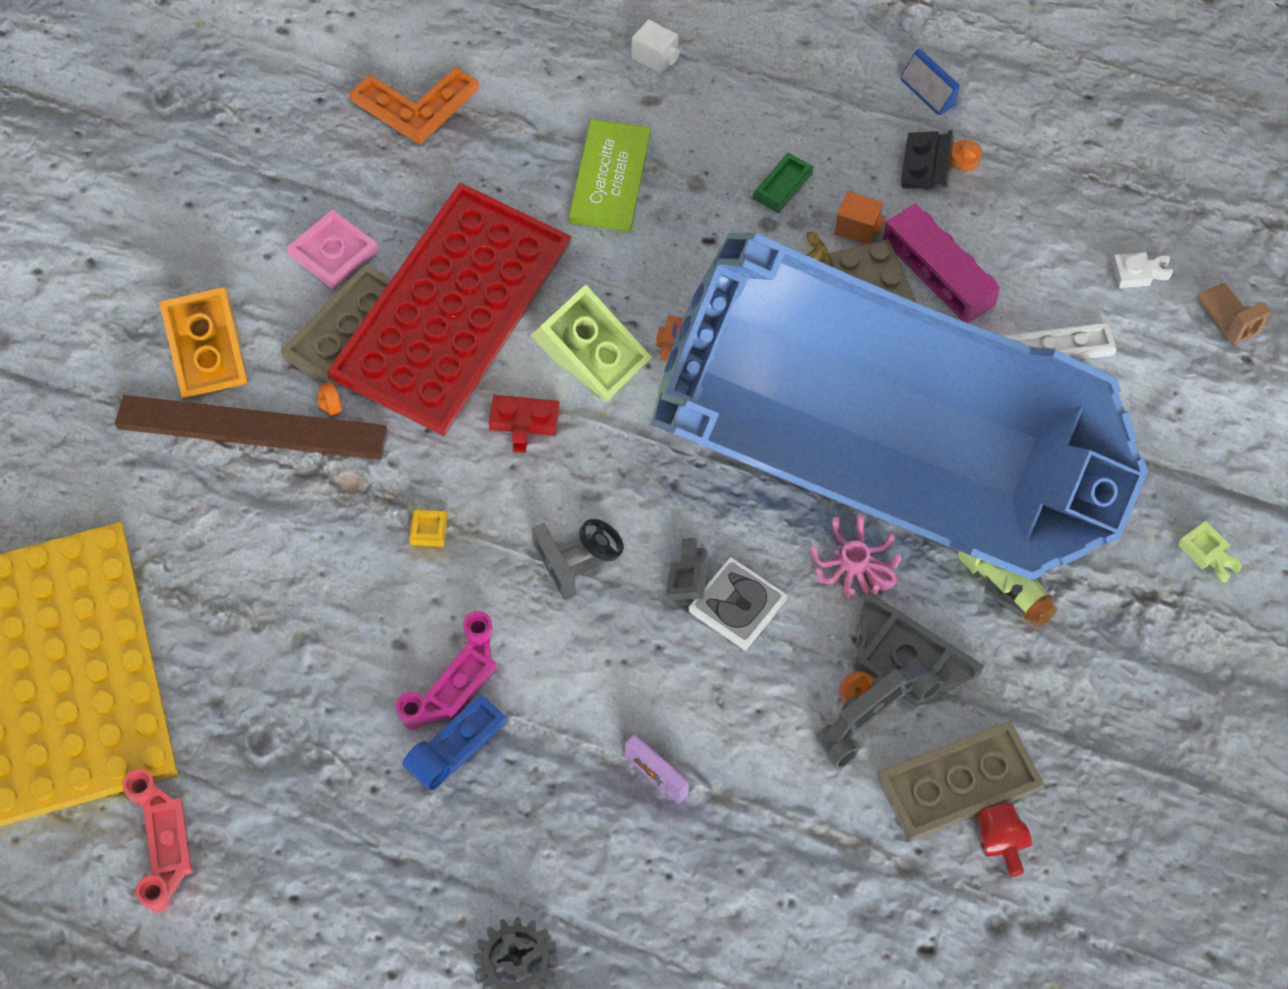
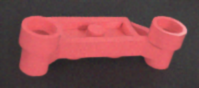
[123,769,193,913]

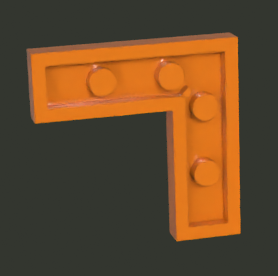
[349,67,479,145]

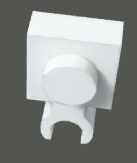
[1112,252,1173,288]

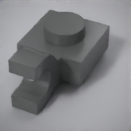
[666,538,708,601]

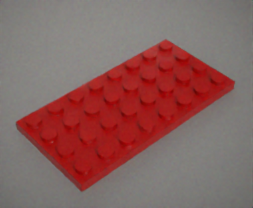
[327,182,571,436]

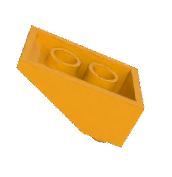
[159,287,248,399]

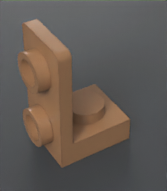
[1198,283,1271,345]

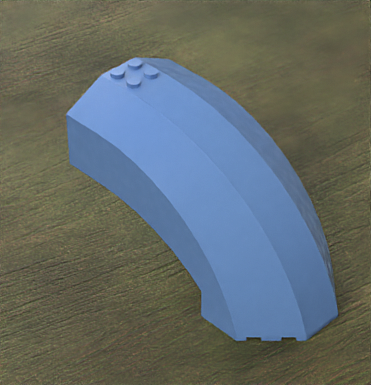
[650,233,1148,580]

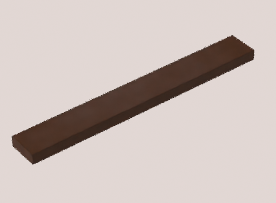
[115,395,388,460]

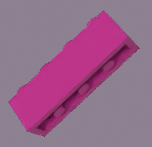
[883,203,1000,323]

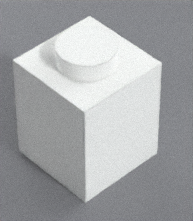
[631,19,680,74]

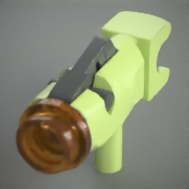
[958,551,1057,627]

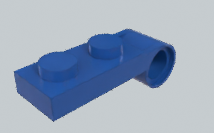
[402,694,507,791]

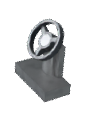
[532,519,624,600]

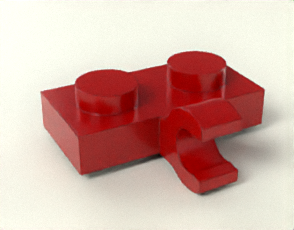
[489,395,560,453]

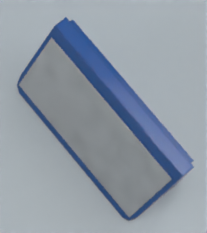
[900,48,960,115]

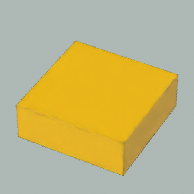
[409,509,448,547]

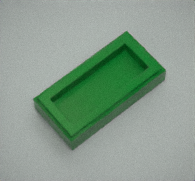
[753,153,814,213]

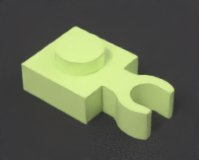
[1178,521,1242,583]

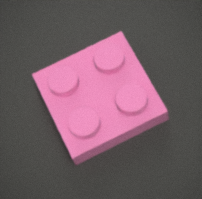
[286,209,379,290]

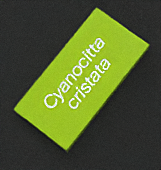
[569,119,651,232]

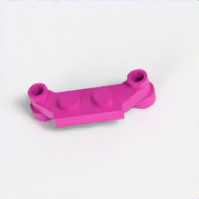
[396,611,497,730]

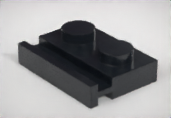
[901,130,954,189]

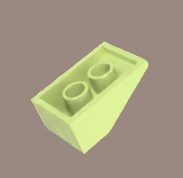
[530,284,652,401]

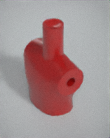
[976,803,1032,877]

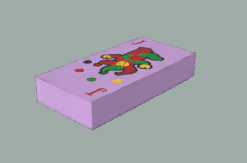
[625,735,689,804]

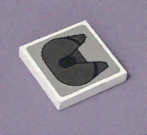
[689,557,787,651]

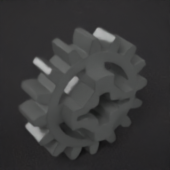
[473,917,558,989]

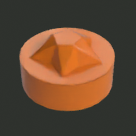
[951,140,982,171]
[316,381,342,417]
[839,672,874,703]

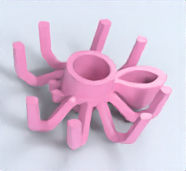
[810,513,902,600]

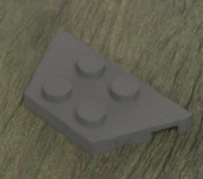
[855,591,984,706]

